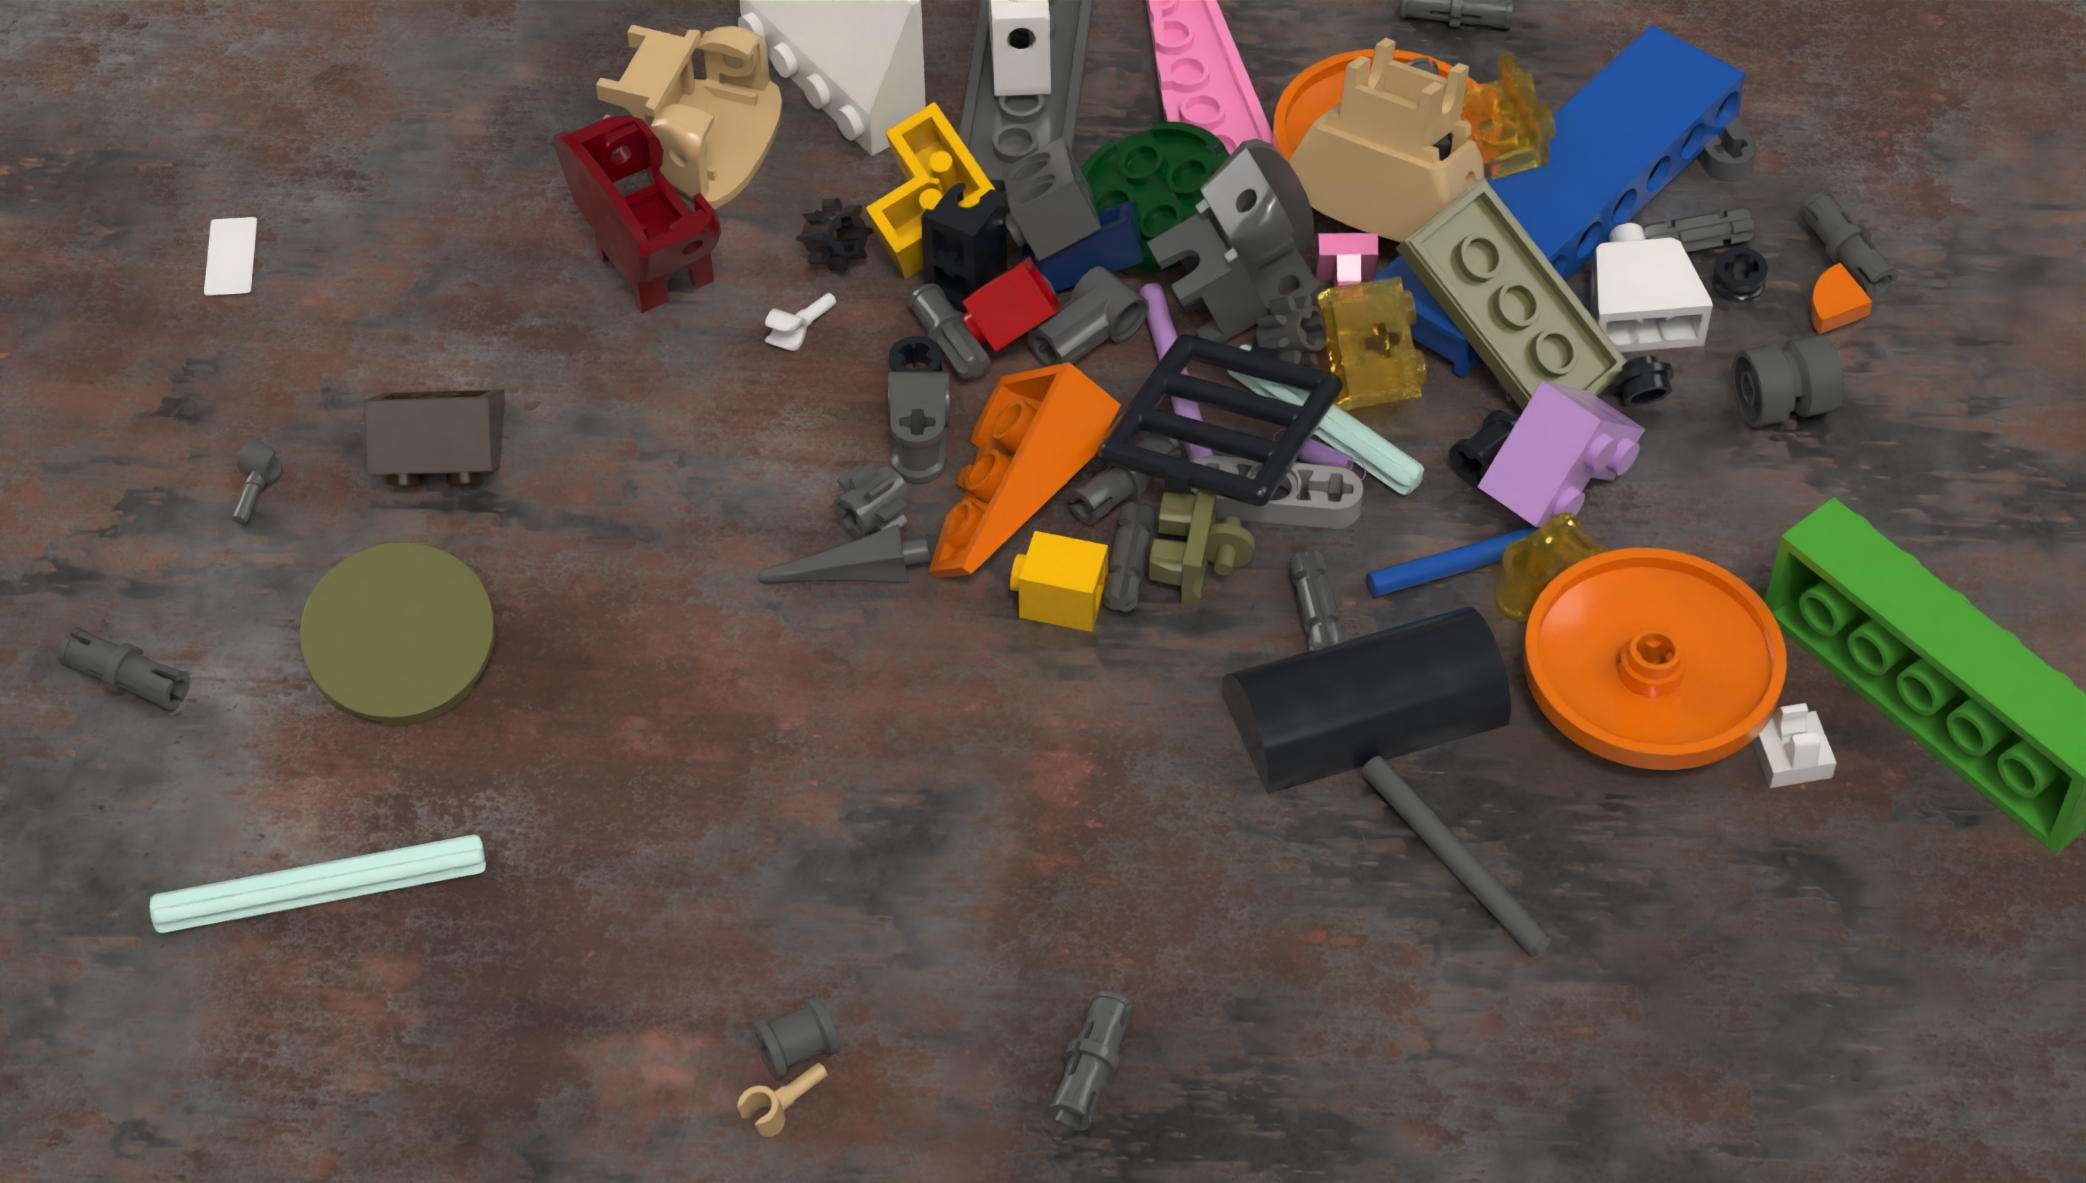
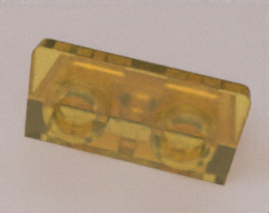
[1460,52,1556,181]

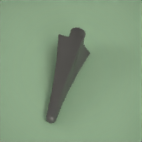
[758,524,930,584]

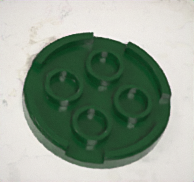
[1081,122,1230,274]

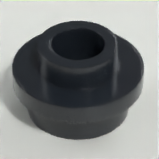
[1613,356,1674,406]

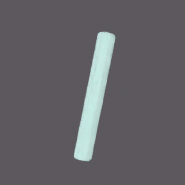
[1227,345,1424,496]

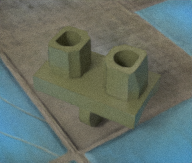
[1149,490,1256,606]

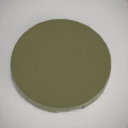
[300,542,496,726]

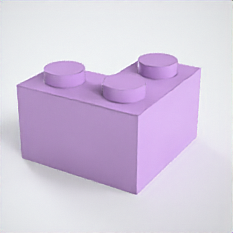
[1477,381,1645,530]

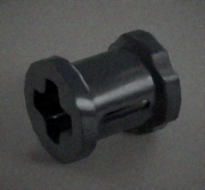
[1449,410,1518,489]

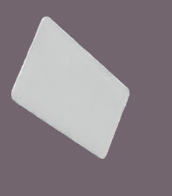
[204,217,257,296]

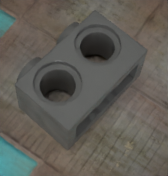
[1001,137,1101,261]

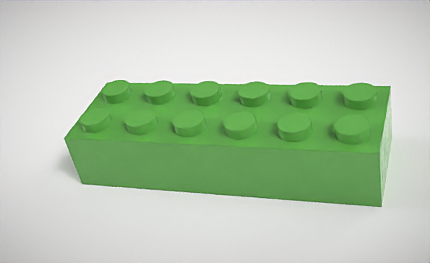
[1764,497,2086,855]

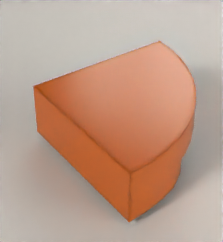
[1811,263,1873,334]

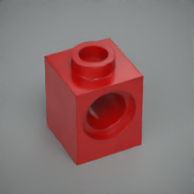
[962,256,1061,352]

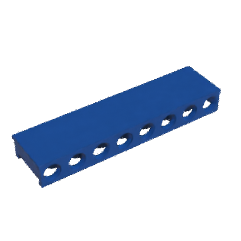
[1368,25,1746,378]

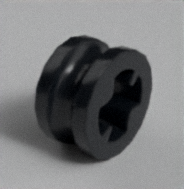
[1712,247,1768,304]
[889,336,943,371]

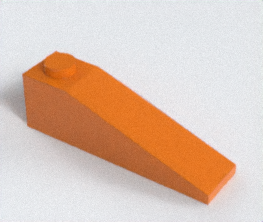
[928,362,1121,579]

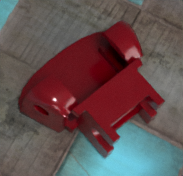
[552,115,722,313]

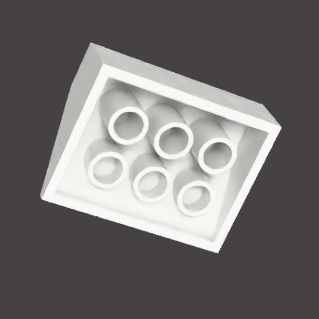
[738,0,926,156]

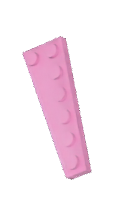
[1146,0,1273,155]

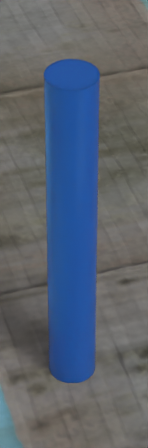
[1366,526,1549,597]

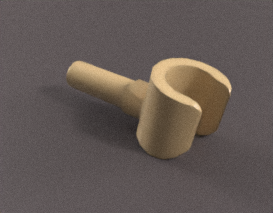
[737,1063,828,1137]

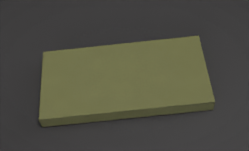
[1395,177,1627,411]

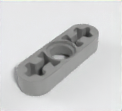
[1185,455,1363,529]

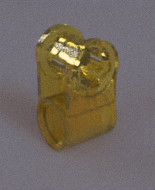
[1494,512,1612,622]

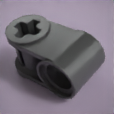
[888,371,950,484]

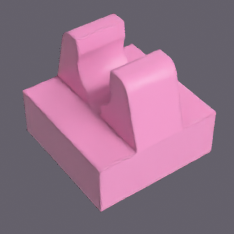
[1315,233,1379,302]

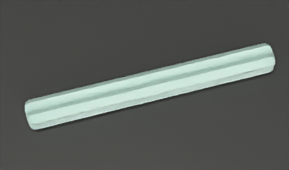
[150,835,486,933]

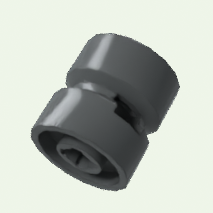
[1732,335,1843,427]

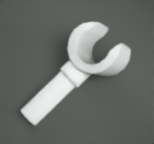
[765,293,836,351]

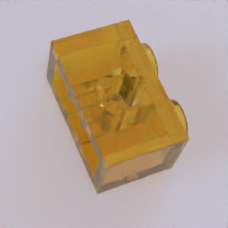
[1318,276,1427,412]

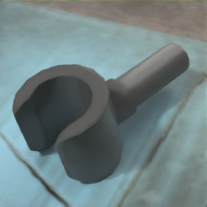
[232,439,283,525]

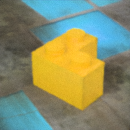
[866,102,995,280]

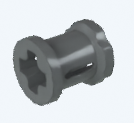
[751,995,841,1080]

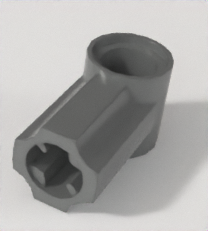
[1027,266,1149,367]

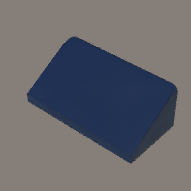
[1020,201,1144,292]

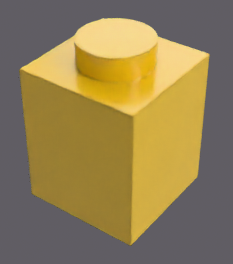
[1010,531,1108,632]

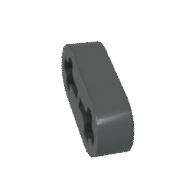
[1685,104,1757,182]

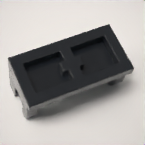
[921,183,1007,313]

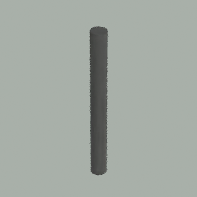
[1361,756,1552,957]

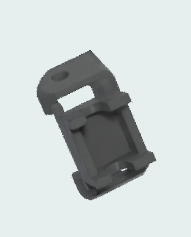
[1147,139,1327,343]

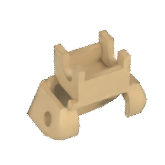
[596,25,783,209]
[1289,38,1484,242]

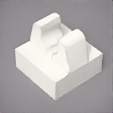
[1752,703,1837,788]

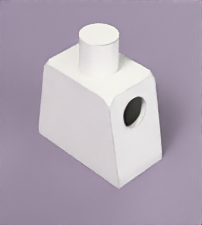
[989,0,1051,96]
[1589,223,1713,352]

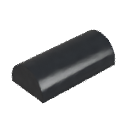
[1222,607,1511,794]

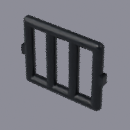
[1098,334,1343,506]

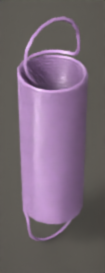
[1273,429,1366,481]

